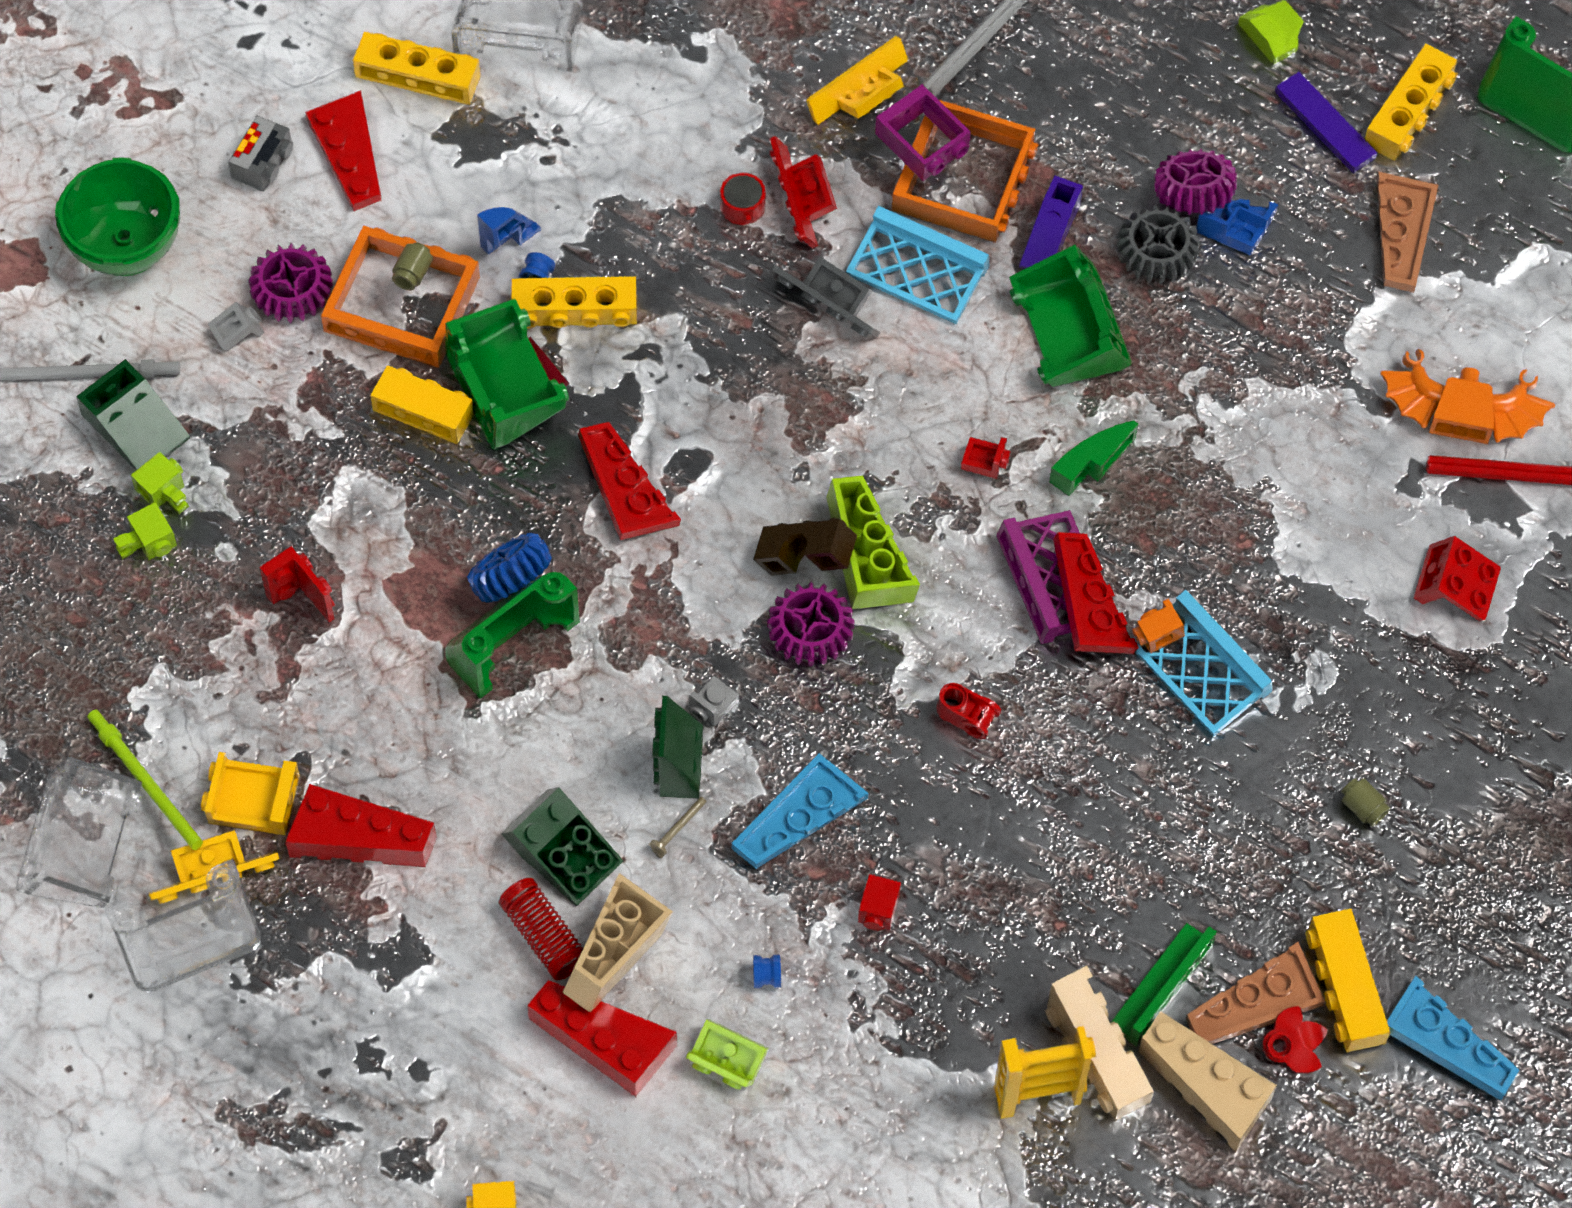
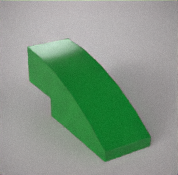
[1049,420,1139,496]

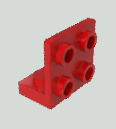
[1413,536,1501,621]
[259,546,335,622]

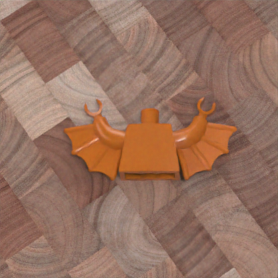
[1380,349,1555,444]

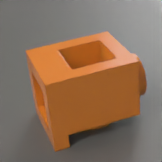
[1132,598,1185,654]

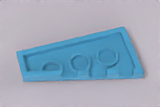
[731,753,869,869]
[1387,976,1519,1101]

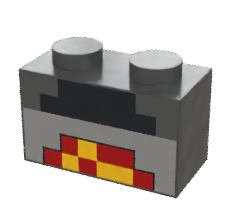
[228,115,294,191]

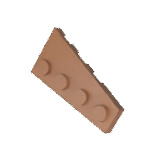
[1377,172,1438,293]
[1186,942,1325,1044]

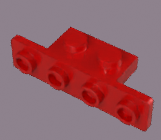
[770,136,837,249]

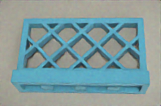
[846,206,990,324]
[1133,590,1273,737]

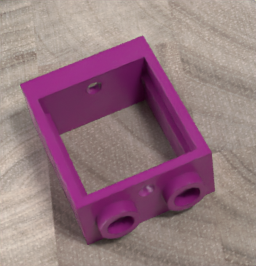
[875,84,971,181]

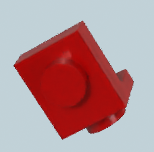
[961,437,1011,479]

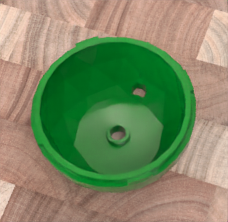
[55,157,180,276]

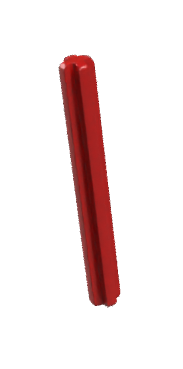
[1426,455,1572,485]

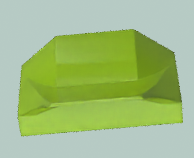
[1238,0,1304,65]

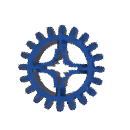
[467,533,552,603]

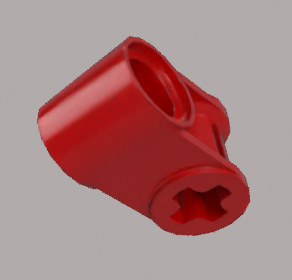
[936,683,1002,740]

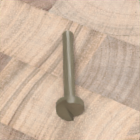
[648,797,707,859]

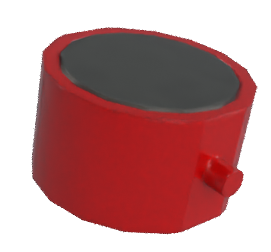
[720,172,766,225]

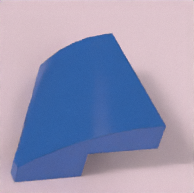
[1196,199,1278,256]
[477,207,541,255]

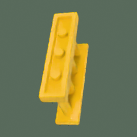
[994,1026,1096,1119]

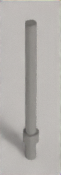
[0,359,180,381]

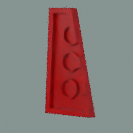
[305,90,382,211]
[578,422,681,540]
[1053,532,1139,654]

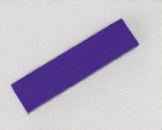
[1275,72,1377,174]

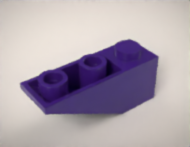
[1019,176,1083,269]

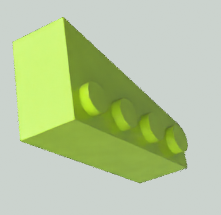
[826,475,920,609]

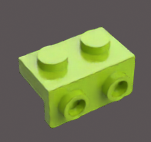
[686,1019,769,1090]

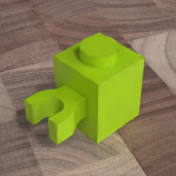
[131,452,189,514]
[113,502,177,560]

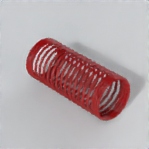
[498,877,583,981]

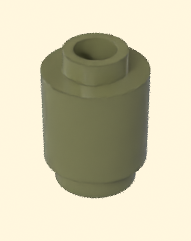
[392,243,433,291]
[1341,778,1391,827]

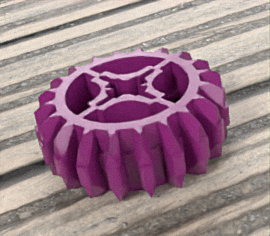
[1154,148,1237,216]
[248,243,333,324]
[767,581,855,667]

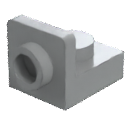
[208,302,264,351]
[689,676,739,727]

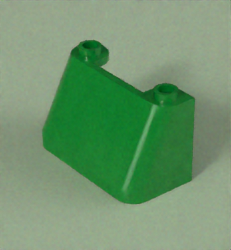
[1477,16,1572,153]
[1009,245,1132,387]
[445,299,569,450]
[445,572,580,699]

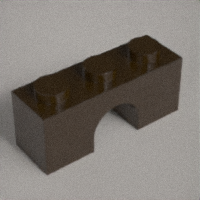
[753,518,857,576]

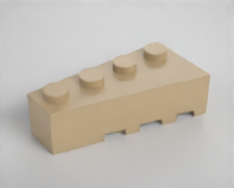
[563,873,673,1012]
[1045,966,1154,1121]
[1139,1011,1277,1152]

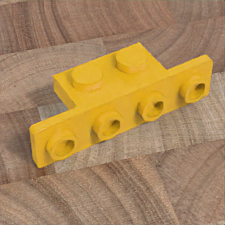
[806,36,908,124]
[148,830,280,904]

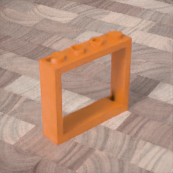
[891,99,1038,243]
[321,225,480,368]

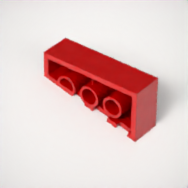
[285,784,437,867]
[527,980,677,1097]

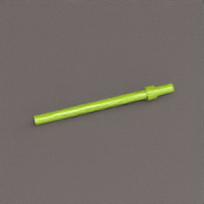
[87,709,203,850]

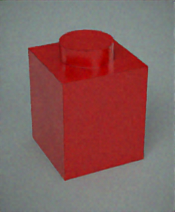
[858,874,901,931]

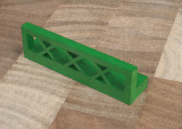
[1111,923,1217,1047]

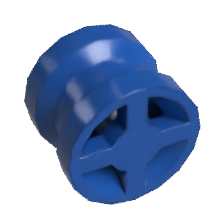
[519,252,556,278]
[753,954,781,989]

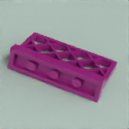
[996,510,1080,644]

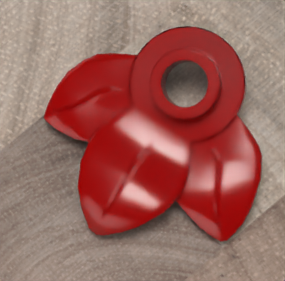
[1262,1006,1328,1073]

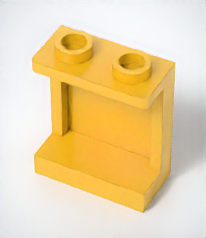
[201,752,300,835]

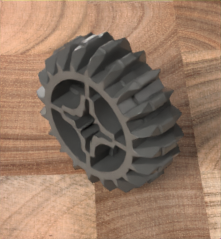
[1116,204,1200,285]

